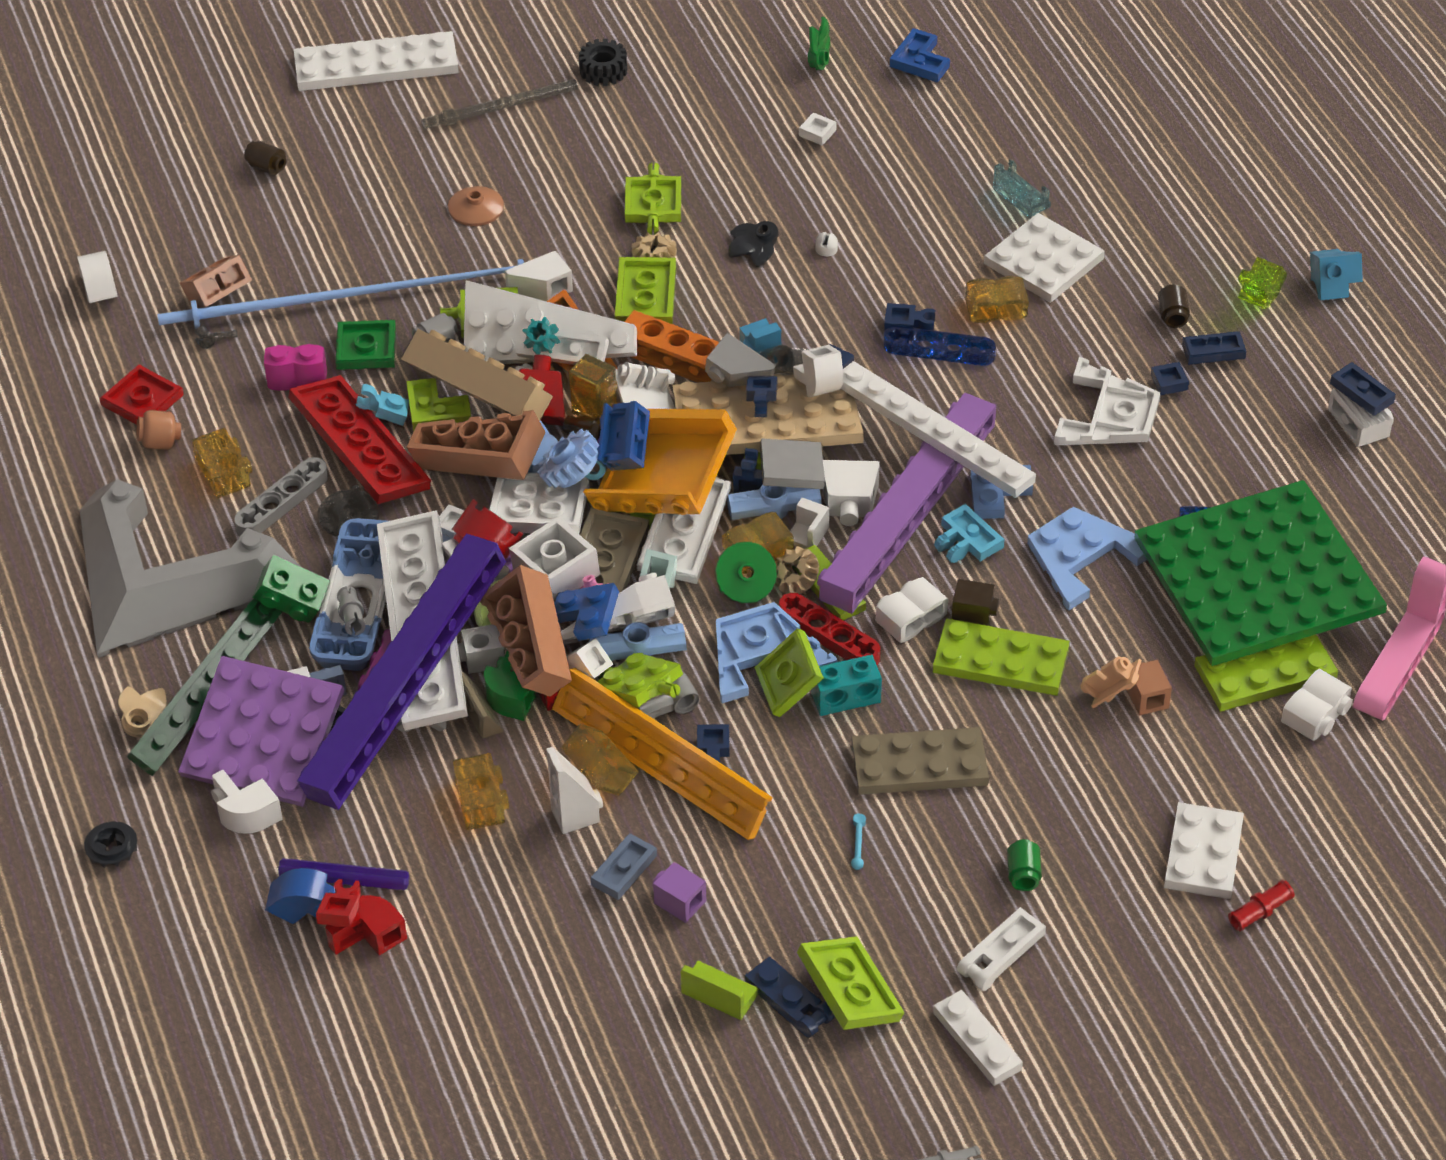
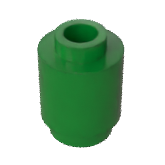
[1007,839,1042,891]

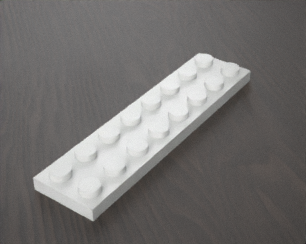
[377,510,468,731]

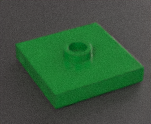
[335,320,396,370]

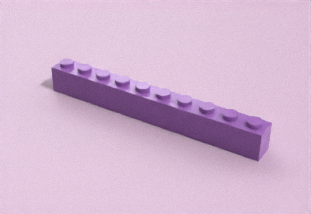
[817,392,996,614]

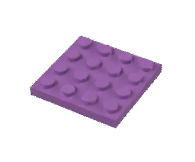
[178,656,344,807]

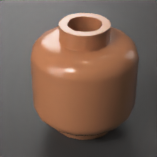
[136,410,181,450]

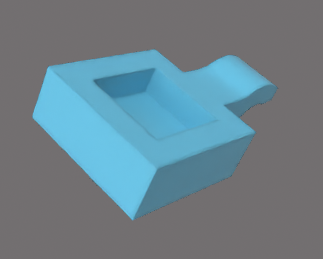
[356,384,409,426]

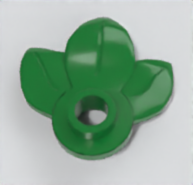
[808,17,831,71]

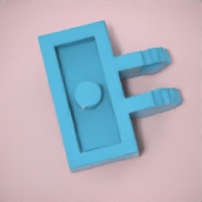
[934,504,1005,563]

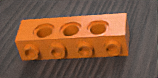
[624,310,719,383]

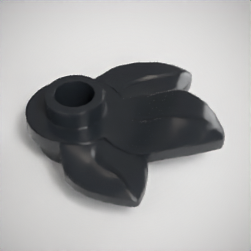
[728,221,779,267]

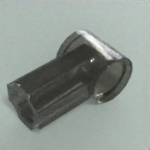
[760,345,809,374]

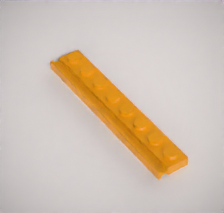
[552,668,773,840]

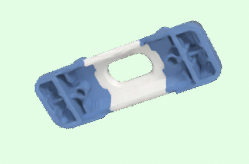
[309,518,387,671]

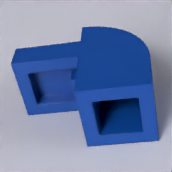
[265,868,335,924]

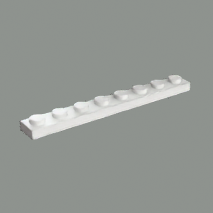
[841,361,1036,498]

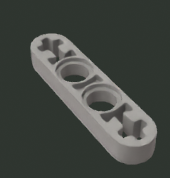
[234,457,328,536]

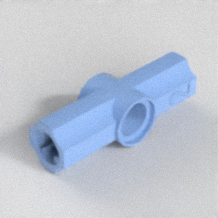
[727,484,822,520]
[589,622,687,661]

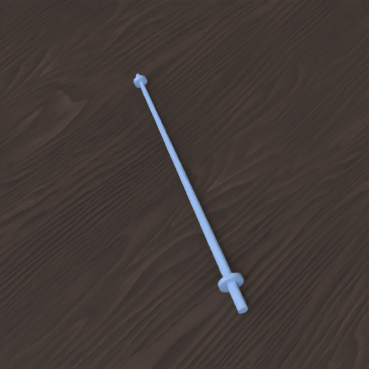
[157,259,524,329]

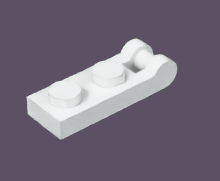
[957,907,1046,991]

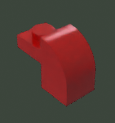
[325,895,407,956]

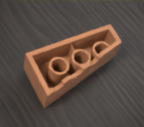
[407,410,546,480]
[480,565,572,696]

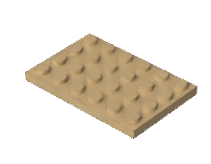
[672,374,864,455]

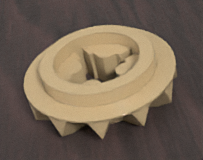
[632,231,677,258]
[775,546,819,594]

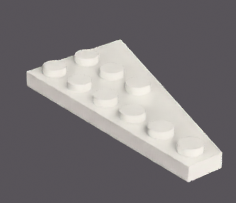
[464,280,637,364]

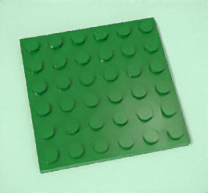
[1134,480,1387,666]

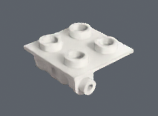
[611,362,675,409]

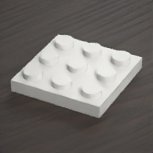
[984,213,1105,303]
[490,473,589,534]

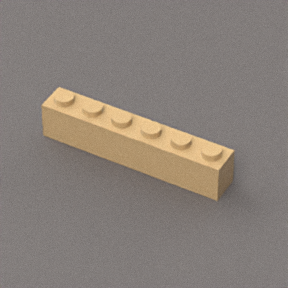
[401,329,553,421]

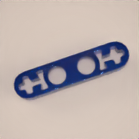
[883,326,996,366]

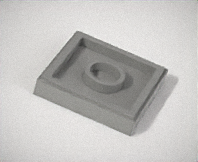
[760,439,825,489]

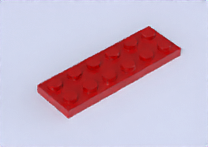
[288,375,431,504]

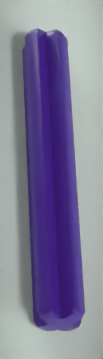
[278,858,410,890]

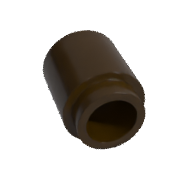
[244,141,287,175]
[1158,284,1190,328]

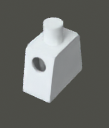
[823,460,879,526]

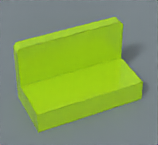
[680,960,758,1020]

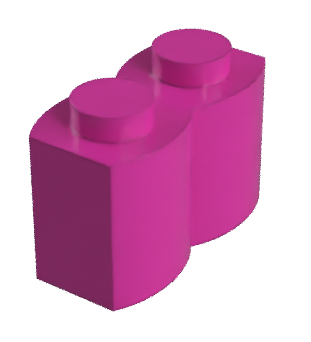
[264,344,327,391]

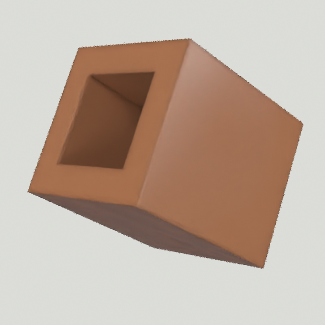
[1127,660,1172,716]

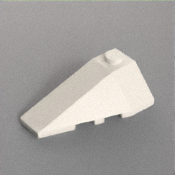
[561,573,675,646]

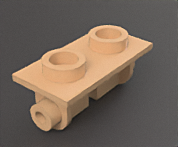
[1080,657,1142,708]

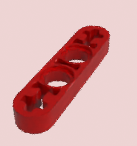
[779,593,881,665]

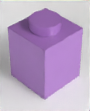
[652,862,706,923]

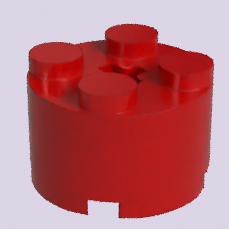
[452,499,524,561]

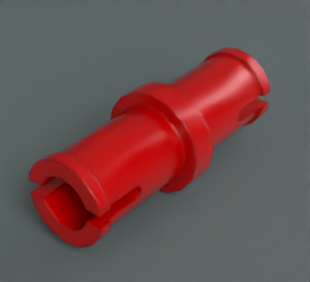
[1228,879,1295,932]

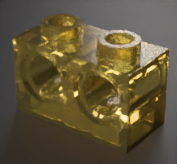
[191,427,253,499]

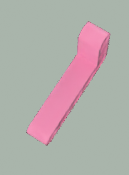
[1353,556,1446,721]

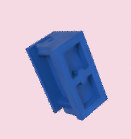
[597,401,650,471]

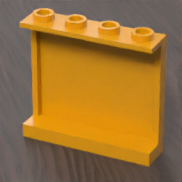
[583,409,737,515]

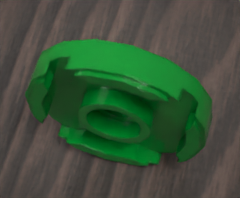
[714,542,777,604]

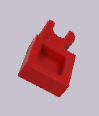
[316,879,361,927]

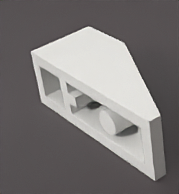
[546,747,603,834]

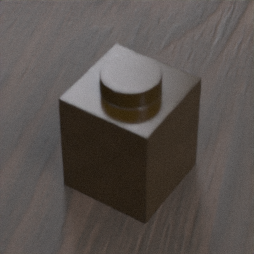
[952,579,1000,626]

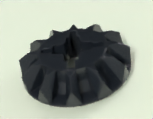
[84,821,138,868]

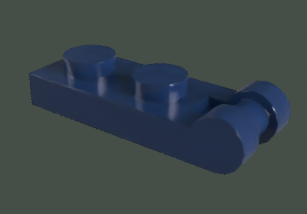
[745,956,836,1038]

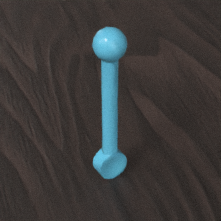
[851,813,866,870]

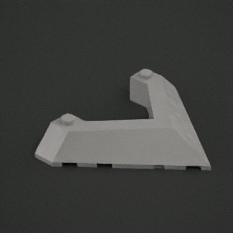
[80,479,301,658]

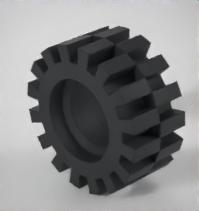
[579,38,628,86]

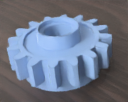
[537,429,599,488]

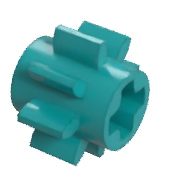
[522,317,560,355]

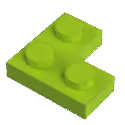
[406,378,471,431]

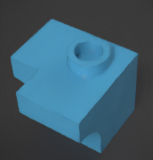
[1310,249,1363,300]
[739,318,781,364]

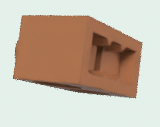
[180,255,252,308]

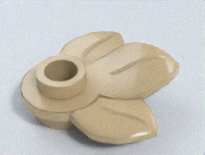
[118,686,167,737]

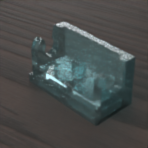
[993,159,1051,218]

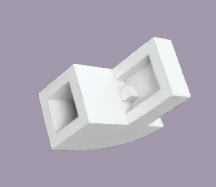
[77,251,118,303]
[793,345,843,397]
[211,770,283,834]

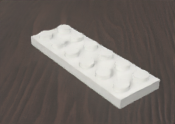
[294,31,459,91]

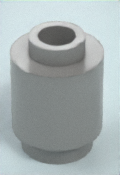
[412,313,458,342]

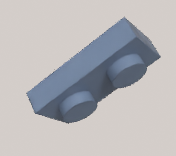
[591,833,657,900]

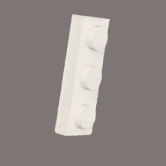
[516,326,609,369]
[933,990,1023,1086]

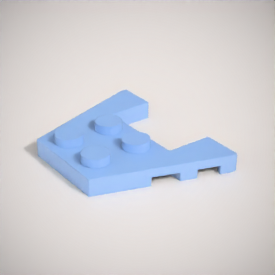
[1027,507,1147,611]
[716,602,838,703]

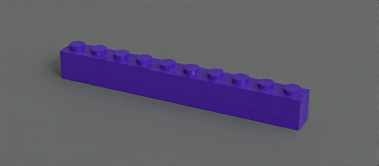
[297,533,506,810]

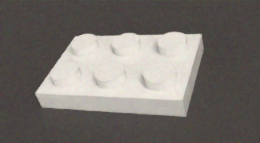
[1164,802,1244,899]

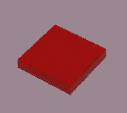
[99,364,184,425]

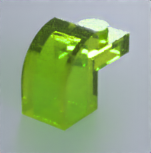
[1237,257,1287,309]

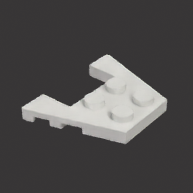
[1054,357,1160,445]

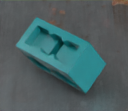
[811,655,882,716]

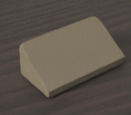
[462,672,503,738]

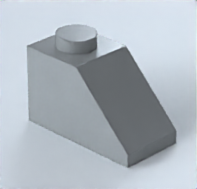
[705,333,776,387]

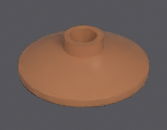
[448,186,504,226]

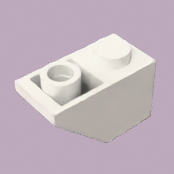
[505,251,573,301]

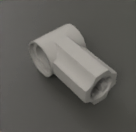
[635,672,700,718]

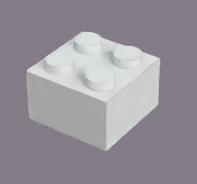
[509,517,600,604]

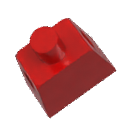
[519,354,566,426]

